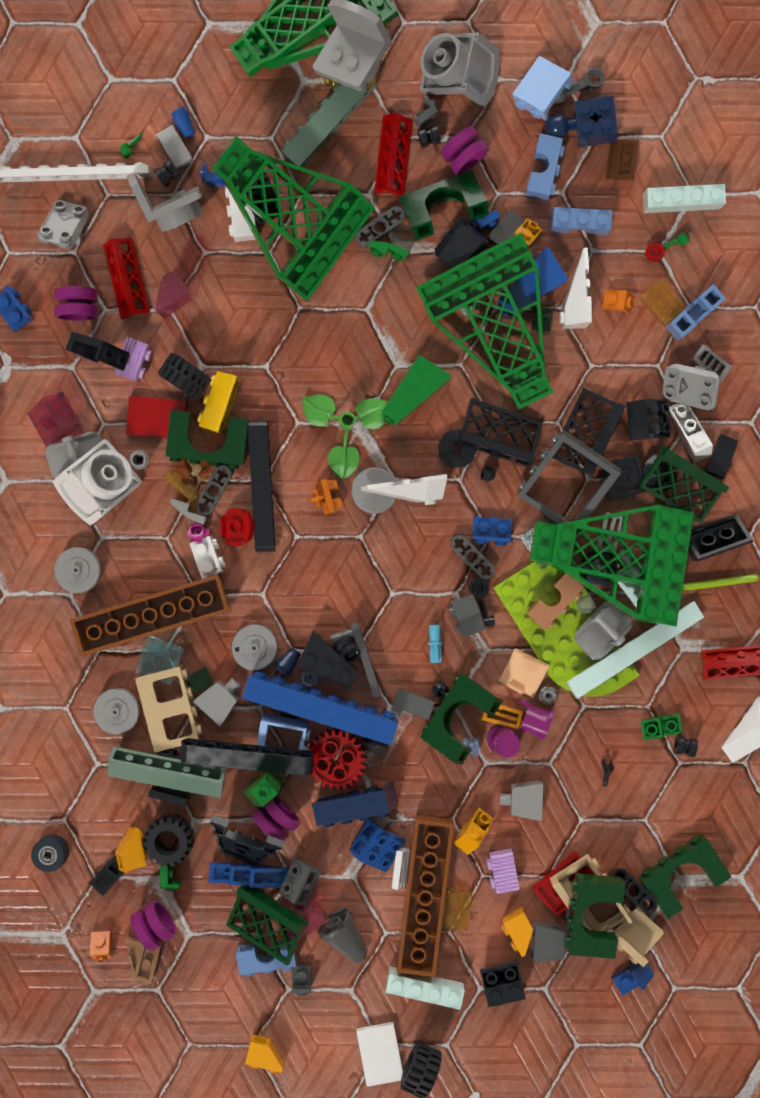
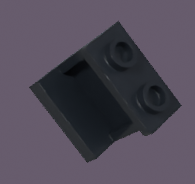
[66,332,130,371]
[148,748,191,807]

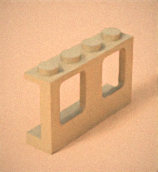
[135,665,203,753]
[550,854,633,931]

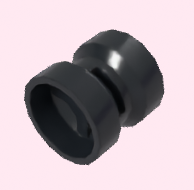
[417,124,441,149]
[153,159,180,187]
[469,578,489,598]
[335,636,361,663]
[673,735,698,758]

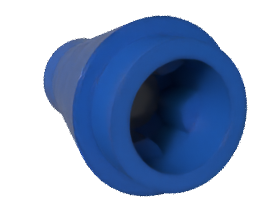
[171,107,195,139]

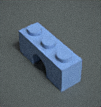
[525,133,565,200]
[550,207,612,235]
[665,284,726,341]
[236,937,297,976]

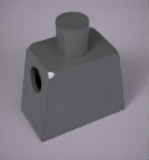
[531,920,567,962]

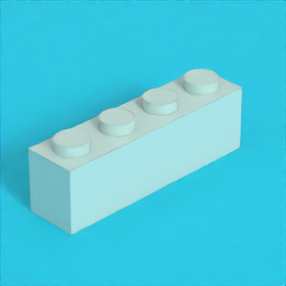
[643,184,726,213]
[385,966,465,1010]

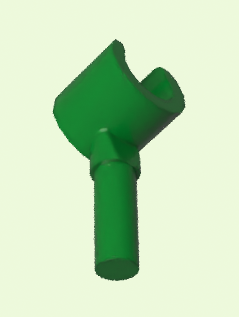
[120,134,142,158]
[662,233,690,249]

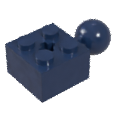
[545,95,618,147]

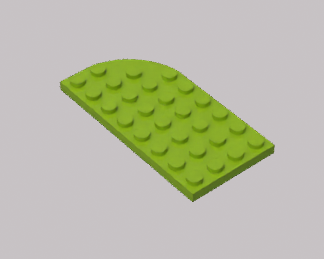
[493,561,640,696]

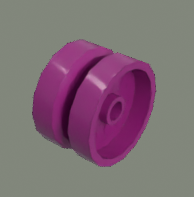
[440,126,490,176]
[54,286,98,321]
[252,796,301,841]
[130,900,177,951]

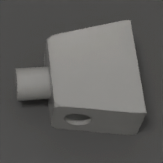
[193,678,240,726]
[499,781,543,821]

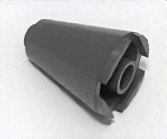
[318,908,367,963]

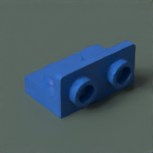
[0,285,34,332]
[472,516,512,546]

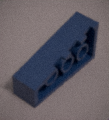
[312,781,398,828]

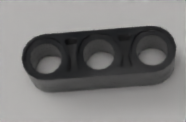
[607,868,657,914]

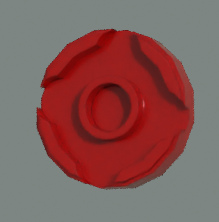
[219,508,255,546]

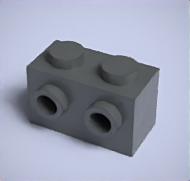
[278,858,322,906]

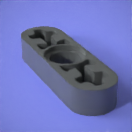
[356,206,405,248]
[195,465,232,516]
[450,535,495,579]

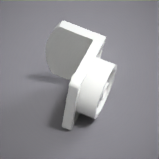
[52,439,142,525]

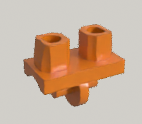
[309,478,343,515]

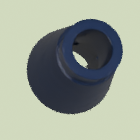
[275,647,301,677]

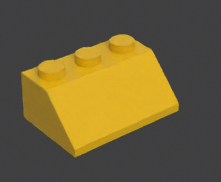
[197,371,241,435]

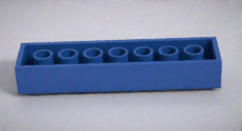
[242,670,398,745]

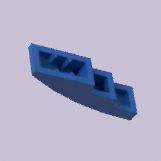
[208,862,289,888]

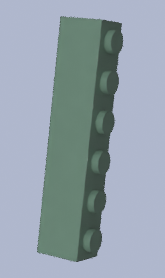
[282,78,377,172]
[108,747,227,798]

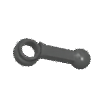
[555,67,605,103]

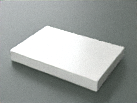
[356,1022,403,1087]

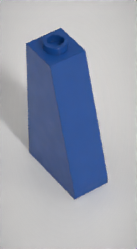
[497,247,569,319]

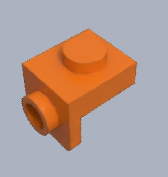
[602,289,635,314]
[90,931,113,962]

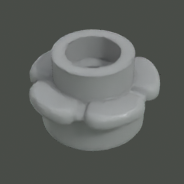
[538,686,557,705]

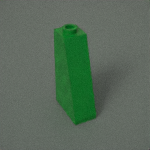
[381,355,452,426]
[242,771,283,807]

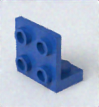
[349,819,406,872]

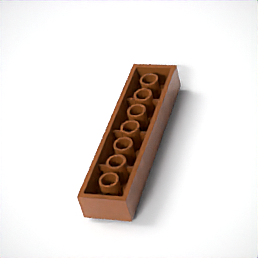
[70,574,232,657]
[397,814,454,977]

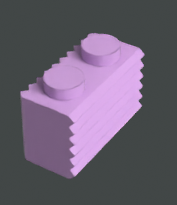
[114,337,153,383]
[486,848,520,894]

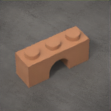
[525,573,584,630]

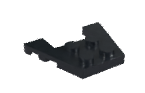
[210,815,285,865]

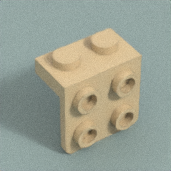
[613,908,664,967]

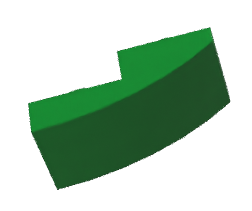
[368,241,409,262]
[641,713,683,740]

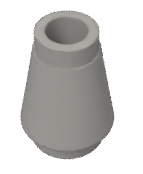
[129,450,149,470]

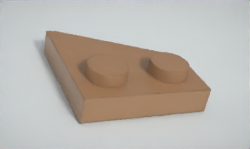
[124,936,161,984]

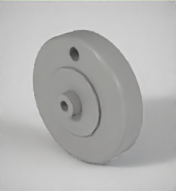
[351,467,396,514]
[54,547,102,593]
[232,624,278,671]
[93,688,141,734]

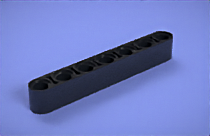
[248,420,276,553]
[180,738,314,775]

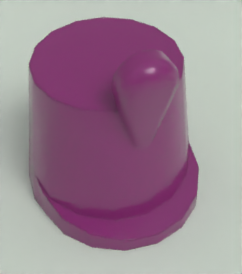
[519,699,555,740]
[487,725,520,758]

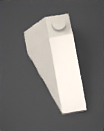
[559,248,592,329]
[361,474,447,505]
[721,696,760,763]

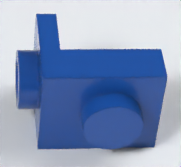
[200,163,226,188]
[469,210,500,233]

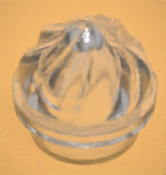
[576,594,596,614]

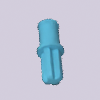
[428,625,443,663]

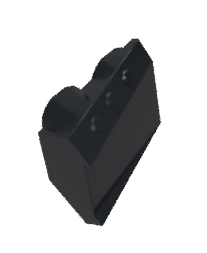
[434,218,489,268]

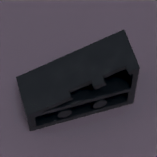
[297,629,358,690]

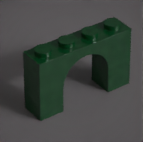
[399,170,489,241]
[165,410,248,469]
[420,673,504,765]
[639,834,732,919]
[564,873,625,959]

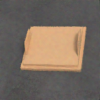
[499,648,550,699]

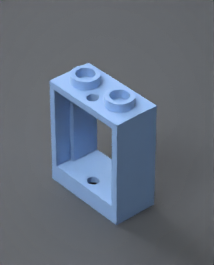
[257,713,311,750]

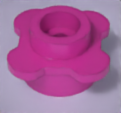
[187,522,210,544]

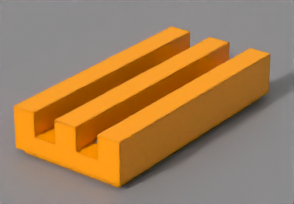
[481,705,524,730]

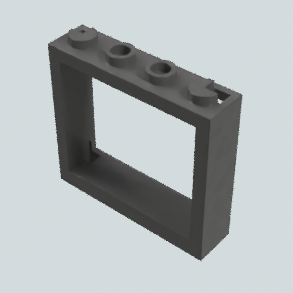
[517,430,621,533]

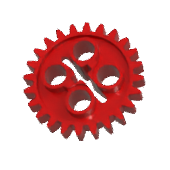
[308,728,368,791]

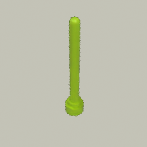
[682,574,759,591]

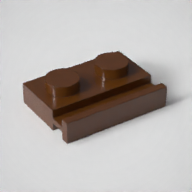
[605,139,639,181]

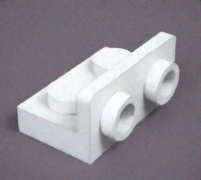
[189,536,226,579]

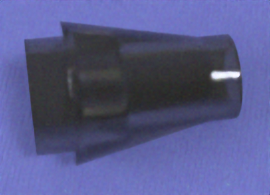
[360,737,389,757]

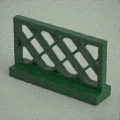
[638,445,729,524]
[226,885,309,965]

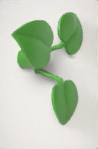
[302,395,388,479]

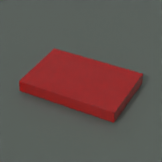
[126,396,187,438]
[532,851,595,918]

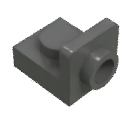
[415,96,439,129]
[292,963,312,996]

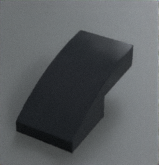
[705,434,738,479]
[89,854,124,896]

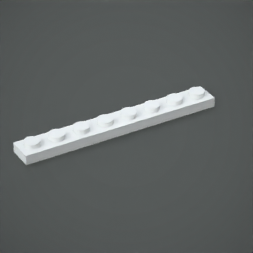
[0,162,152,182]

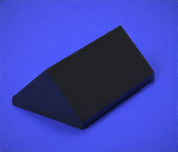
[688,514,753,561]

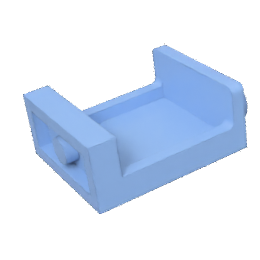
[512,56,573,120]

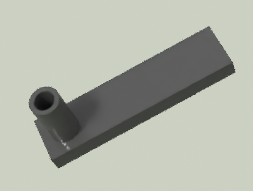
[330,622,381,698]

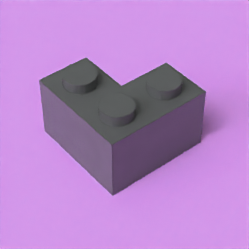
[448,592,486,637]

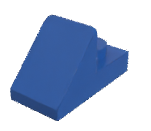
[612,963,654,996]

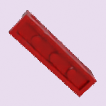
[374,113,413,196]
[103,238,150,319]
[700,645,760,680]

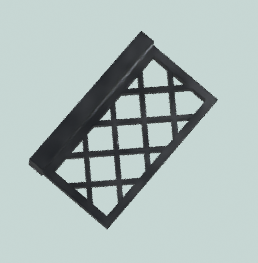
[552,388,626,477]
[457,398,543,467]

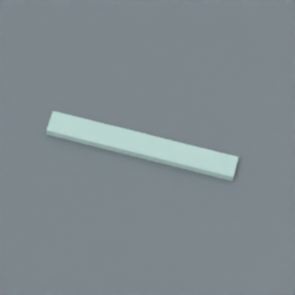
[566,601,704,699]

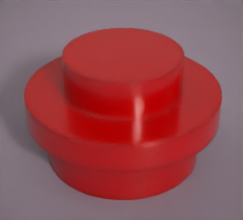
[645,242,665,262]

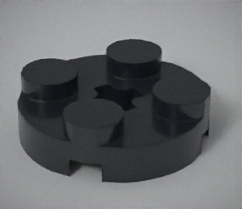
[438,429,477,468]

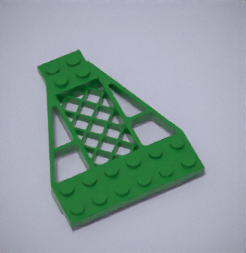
[229,0,399,78]
[211,136,375,301]
[416,232,554,409]
[529,505,694,627]

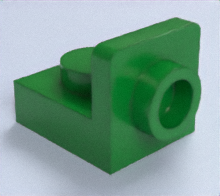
[160,863,182,891]

